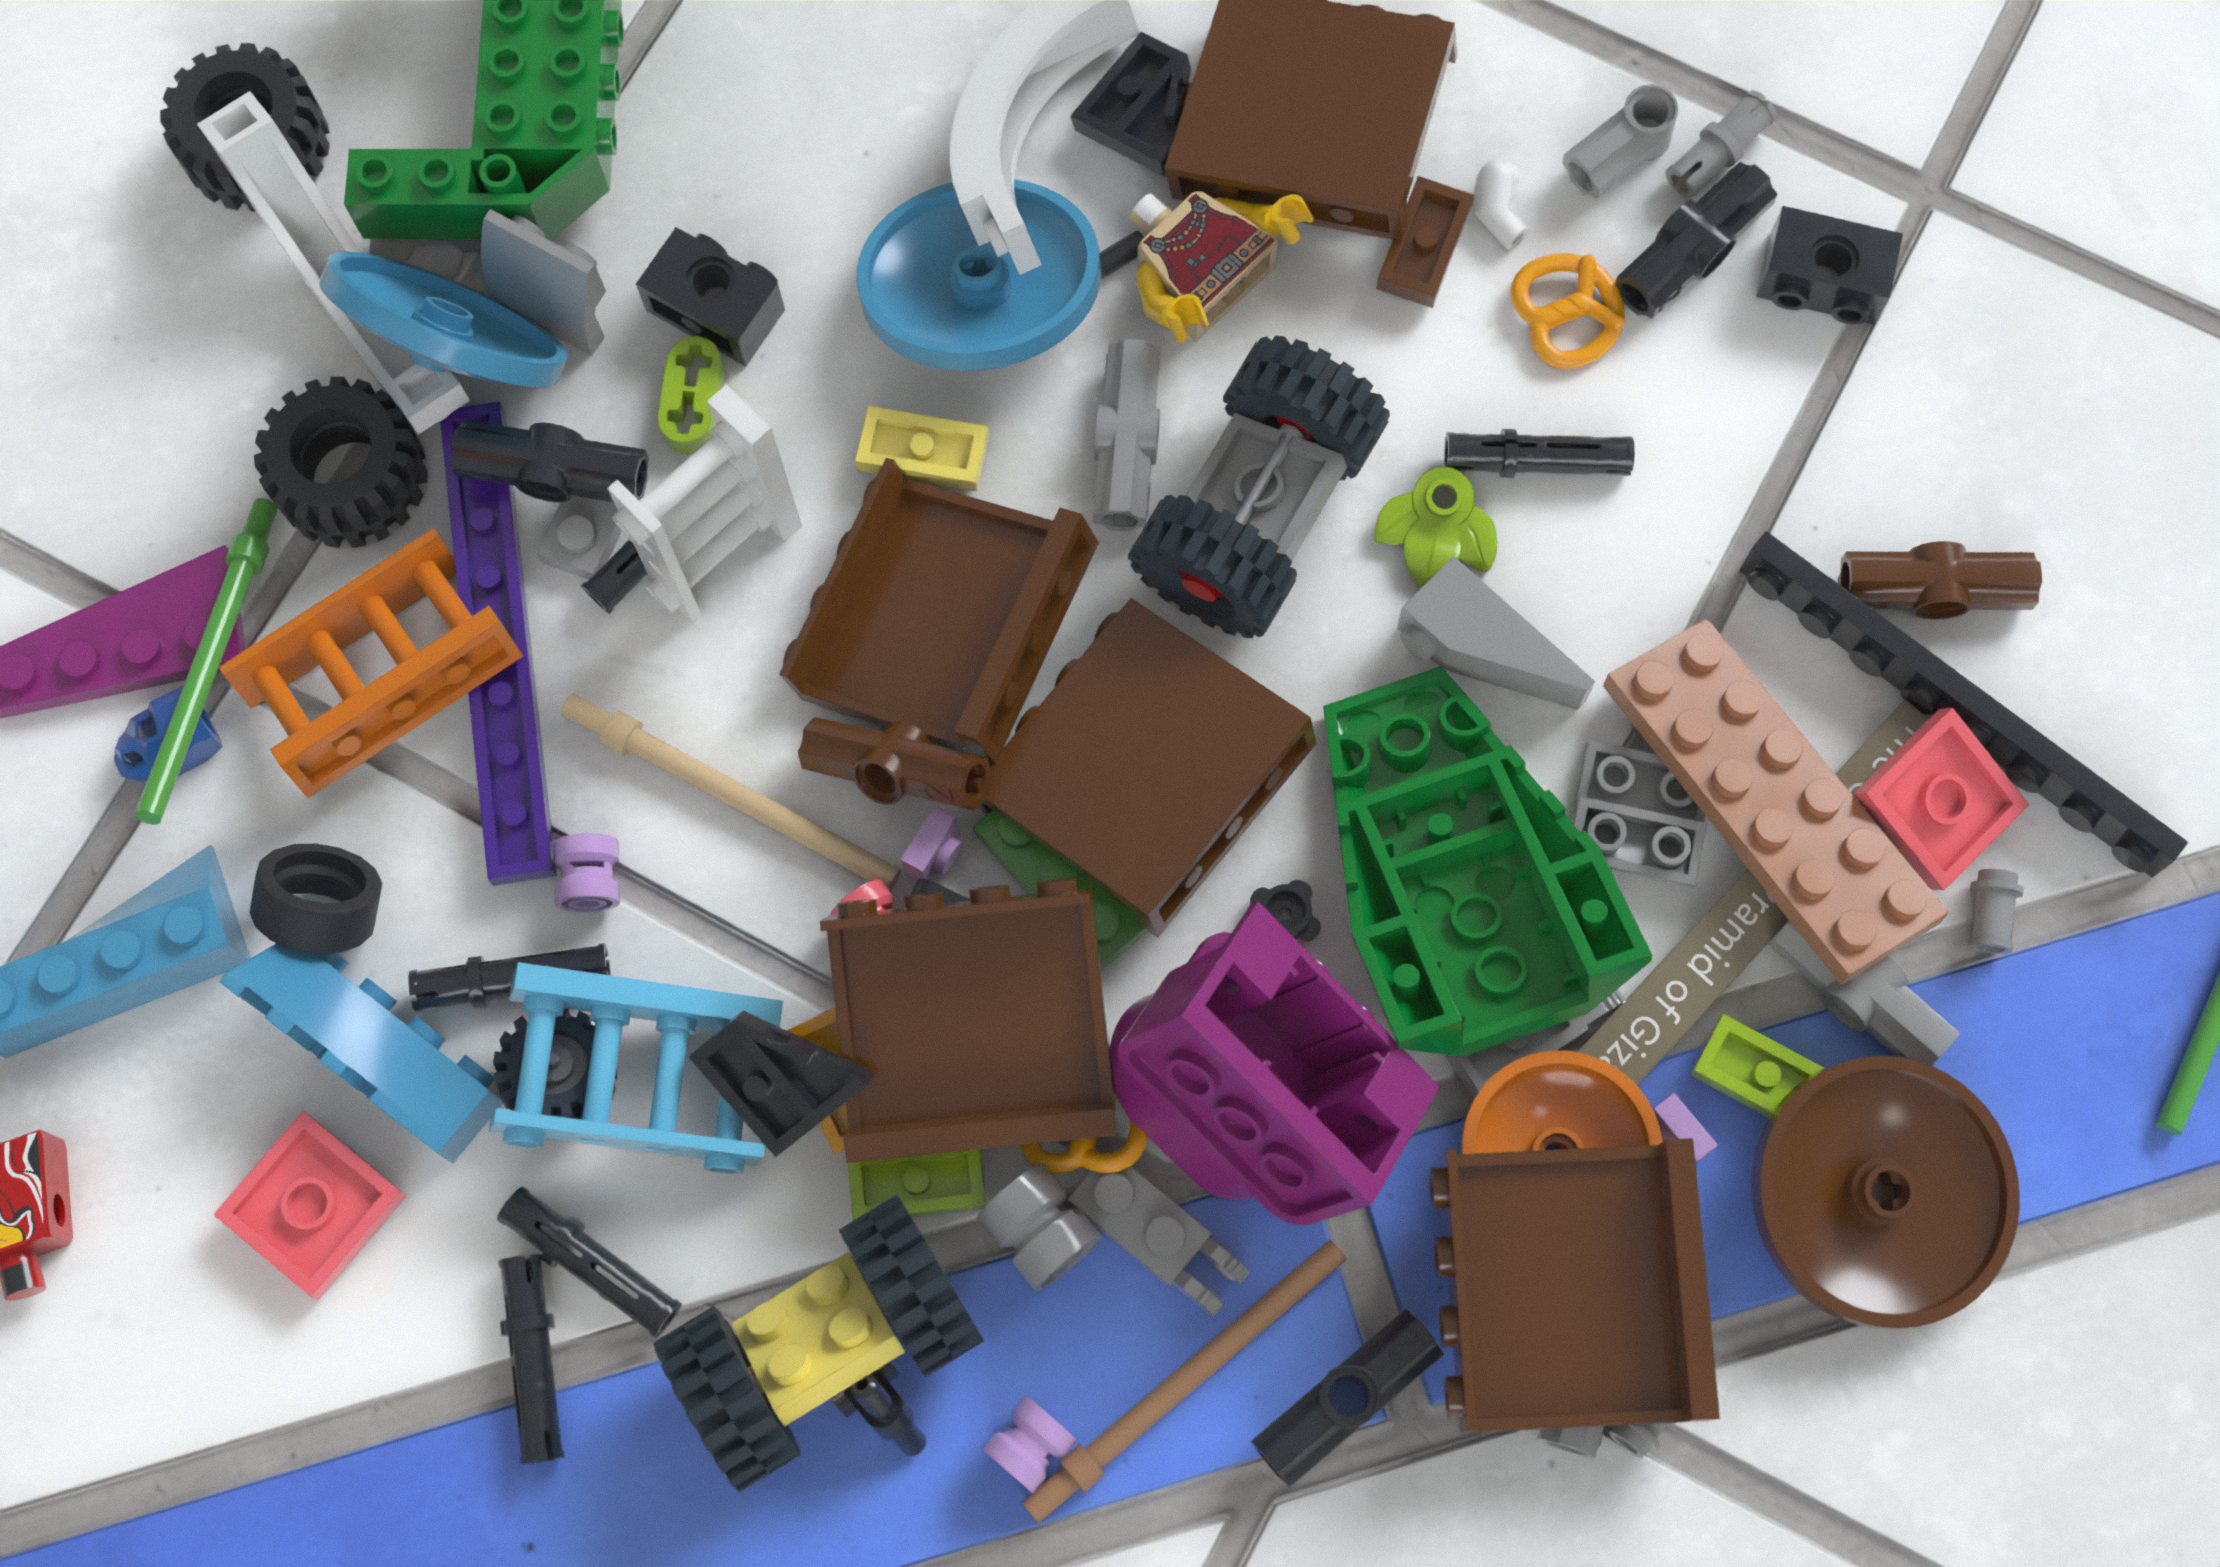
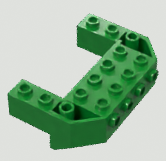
[344,0,624,241]

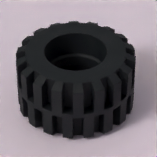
[160,43,330,212]
[254,376,428,548]

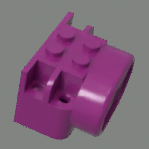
[1109,901,1440,1225]

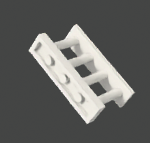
[607,384,802,623]

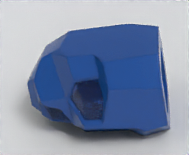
[114,686,223,782]

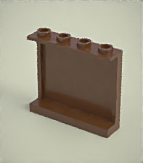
[1164,0,1458,242]
[779,458,1099,764]
[980,598,1317,938]
[820,878,1118,1163]
[1429,1138,1720,1433]

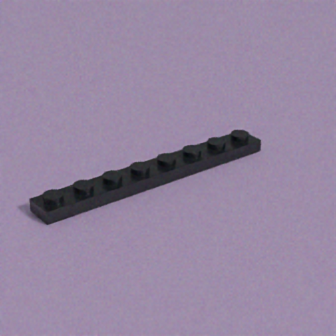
[1739,531,2189,878]

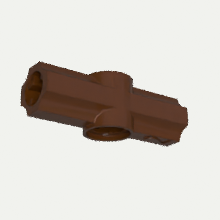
[1838,541,2042,620]
[798,717,991,811]

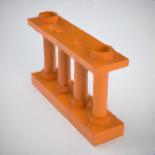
[219,528,523,799]

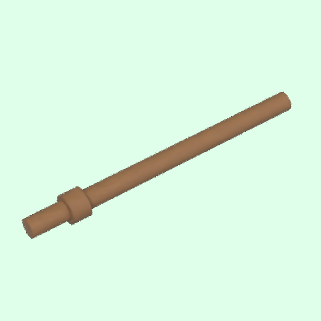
[1021,1239,1347,1524]

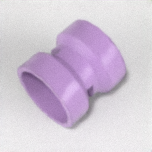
[554,833,620,912]
[981,1396,1077,1493]

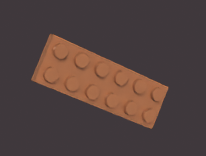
[1603,618,1949,985]

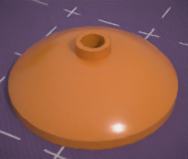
[1461,1050,1663,1154]

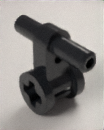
[830,1362,926,1456]

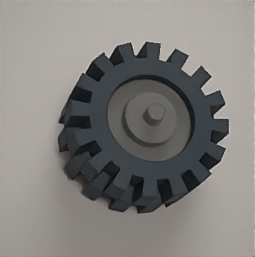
[493,1008,617,1120]

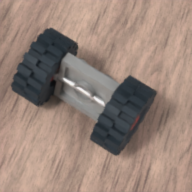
[1128,336,1390,638]

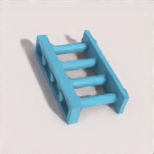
[489,962,783,1174]

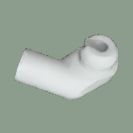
[1473,160,1529,250]

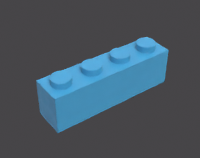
[0,845,250,1058]
[219,943,503,1164]

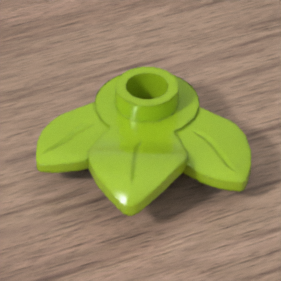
[1374,467,1497,589]

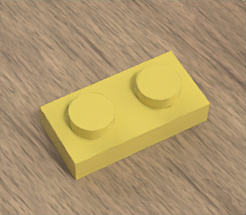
[855,405,990,491]

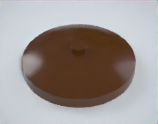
[1751,1056,2020,1328]

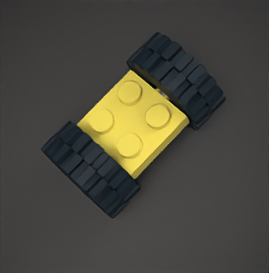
[653,1194,984,1492]

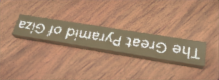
[1578,699,1928,1086]

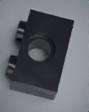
[1756,206,1903,325]
[636,227,785,366]

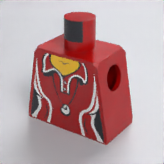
[0,1129,73,1301]

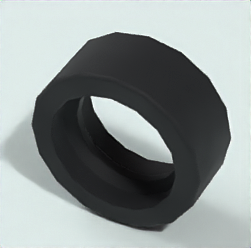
[249,843,383,954]

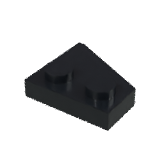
[1070,31,1191,177]
[688,1010,874,1157]

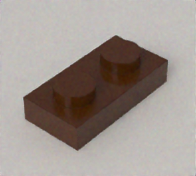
[1376,176,1475,308]

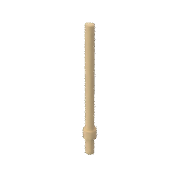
[561,693,901,891]

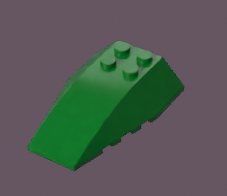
[1323,666,1652,1057]

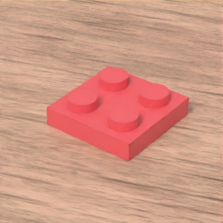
[1853,708,2030,890]
[213,1111,407,1300]

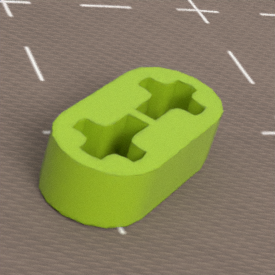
[658,336,725,454]

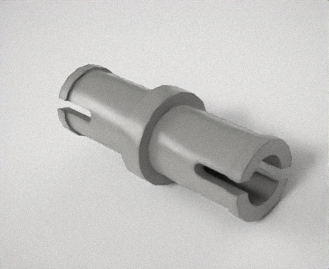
[1665,90,1777,199]

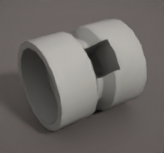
[977,1163,1103,1292]

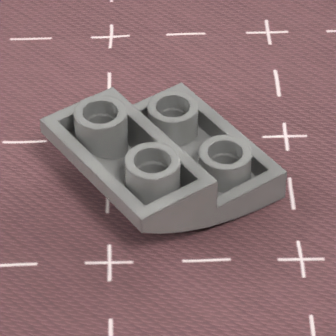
[481,209,606,356]
[1572,740,1707,887]

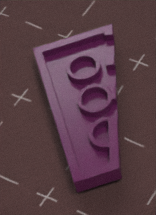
[0,545,246,719]

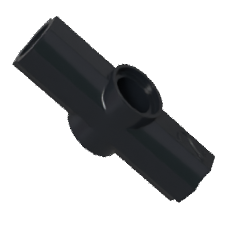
[1615,162,1778,319]
[451,419,649,503]
[1250,1309,1444,1488]

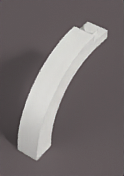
[949,0,1139,275]
[197,91,470,434]

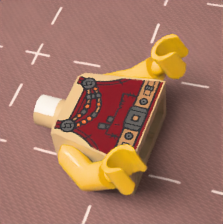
[1129,191,1314,343]

